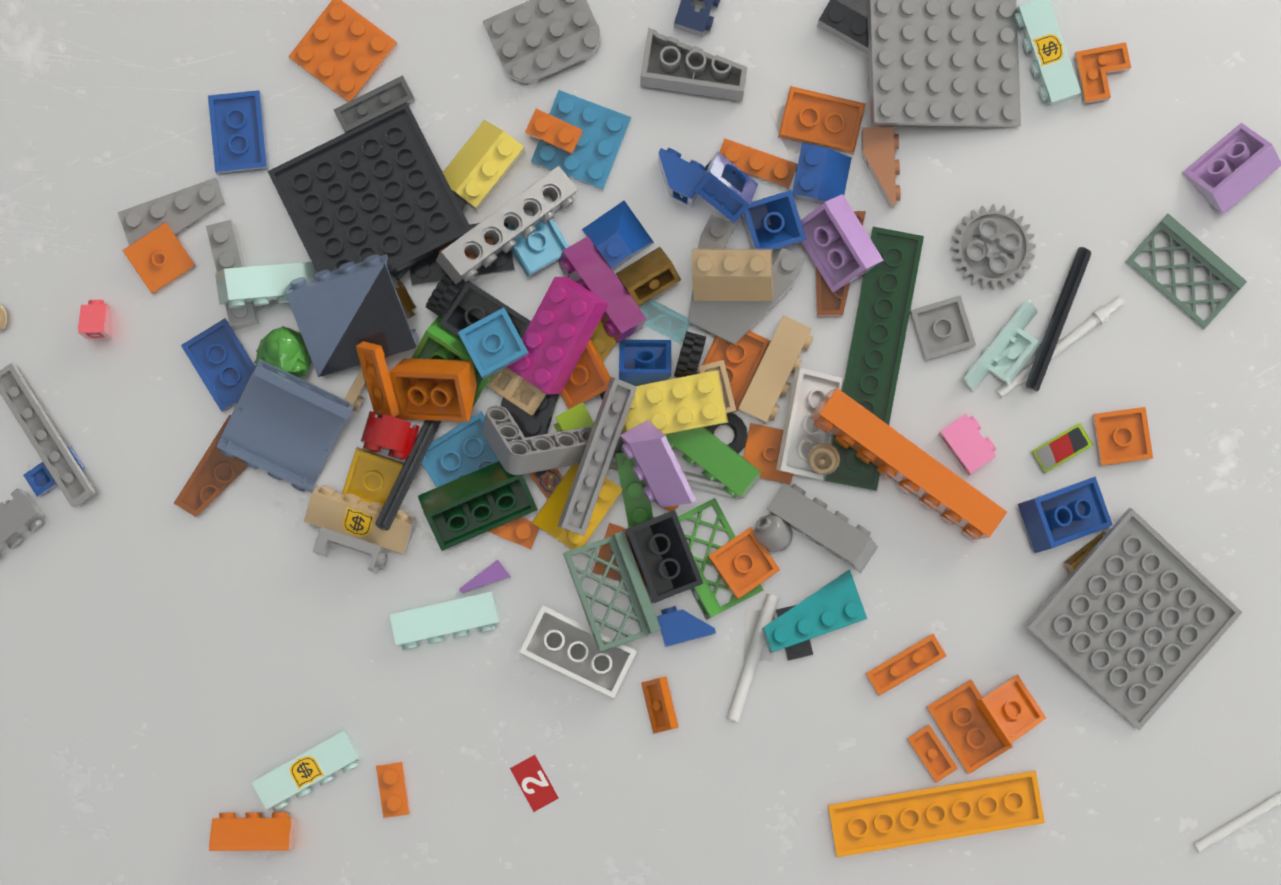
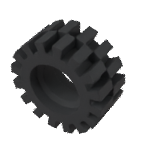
[425,273,466,318]
[674,331,706,378]

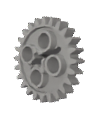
[951,204,1036,290]

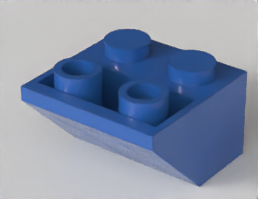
[658,148,706,207]

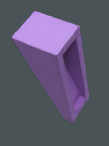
[459,560,511,594]

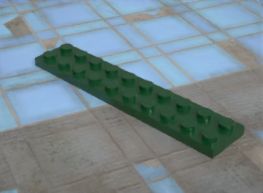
[825,226,924,491]

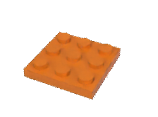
[288,0,397,102]

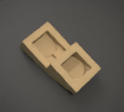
[486,367,546,415]

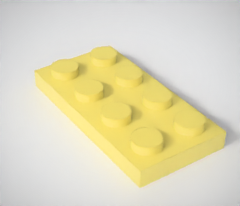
[622,370,728,435]

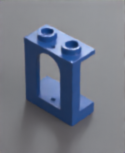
[693,152,758,223]

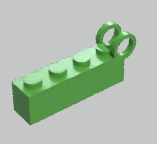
[665,427,763,498]

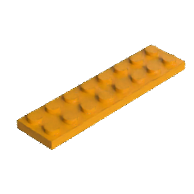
[828,771,1045,857]

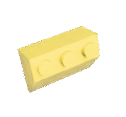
[443,120,525,212]

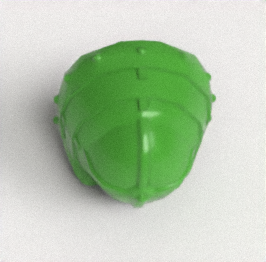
[254,326,311,378]

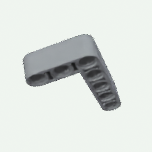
[482,405,623,475]

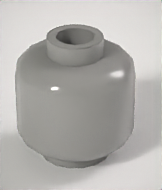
[754,514,793,553]

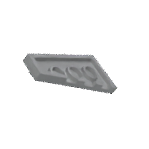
[118,178,225,245]

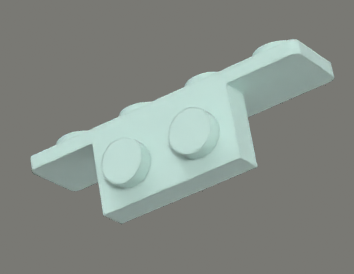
[963,300,1041,391]

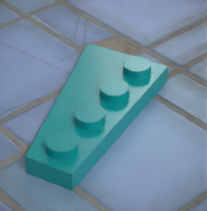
[761,570,867,653]

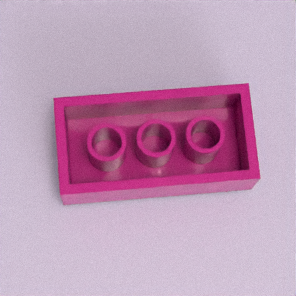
[507,277,609,394]

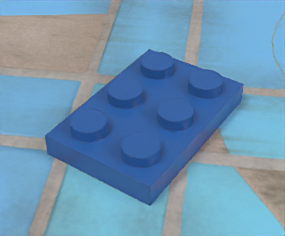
[208,90,268,174]
[181,318,255,412]

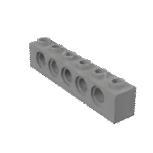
[436,166,578,284]

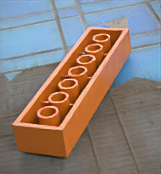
[810,388,1007,540]

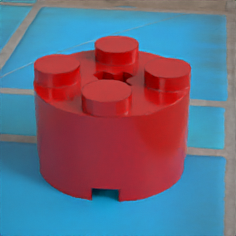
[361,411,420,460]

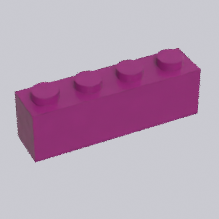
[559,236,647,343]

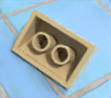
[692,248,773,301]

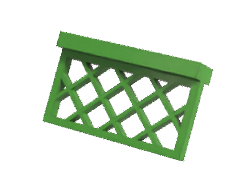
[678,498,763,620]

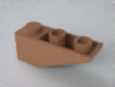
[861,127,901,208]

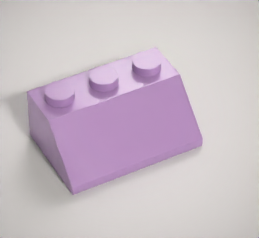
[1183,123,1281,214]
[801,194,884,293]
[620,420,696,508]

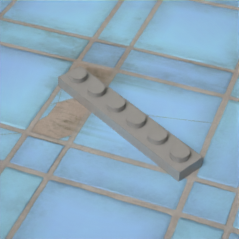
[0,363,96,507]
[558,377,637,536]

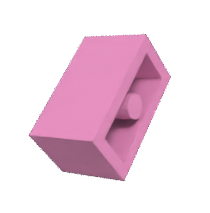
[938,414,996,476]

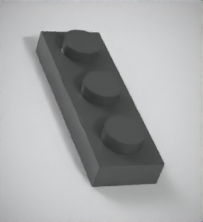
[334,75,415,133]

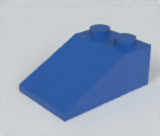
[1018,476,1113,553]

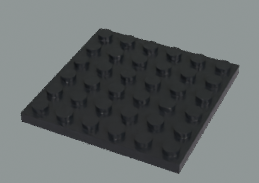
[267,102,471,275]

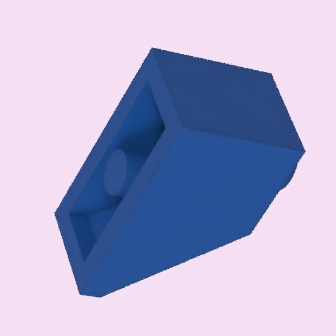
[657,606,716,647]

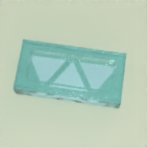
[640,299,691,344]

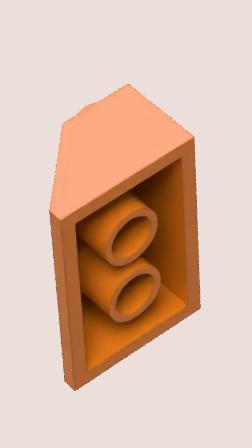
[389,358,477,422]
[209,812,294,851]

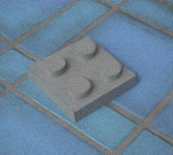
[910,295,976,361]

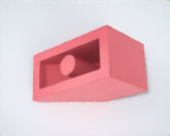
[78,300,112,339]

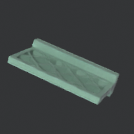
[1126,213,1247,328]
[563,531,661,653]

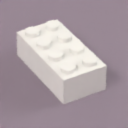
[519,605,637,699]

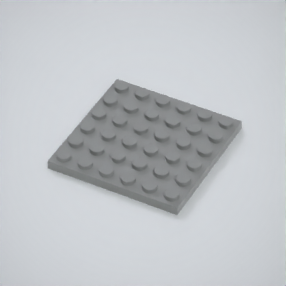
[867,0,1021,128]
[1026,508,1242,730]

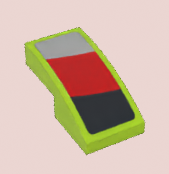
[1032,423,1093,473]

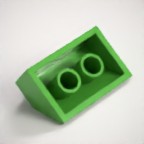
[412,316,493,408]

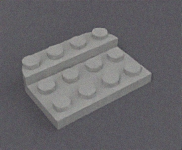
[483,0,600,84]

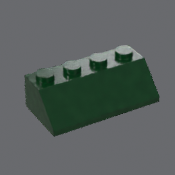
[418,461,538,551]

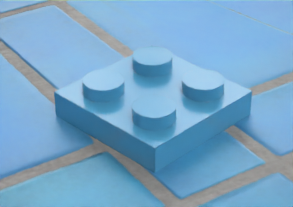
[458,307,529,379]

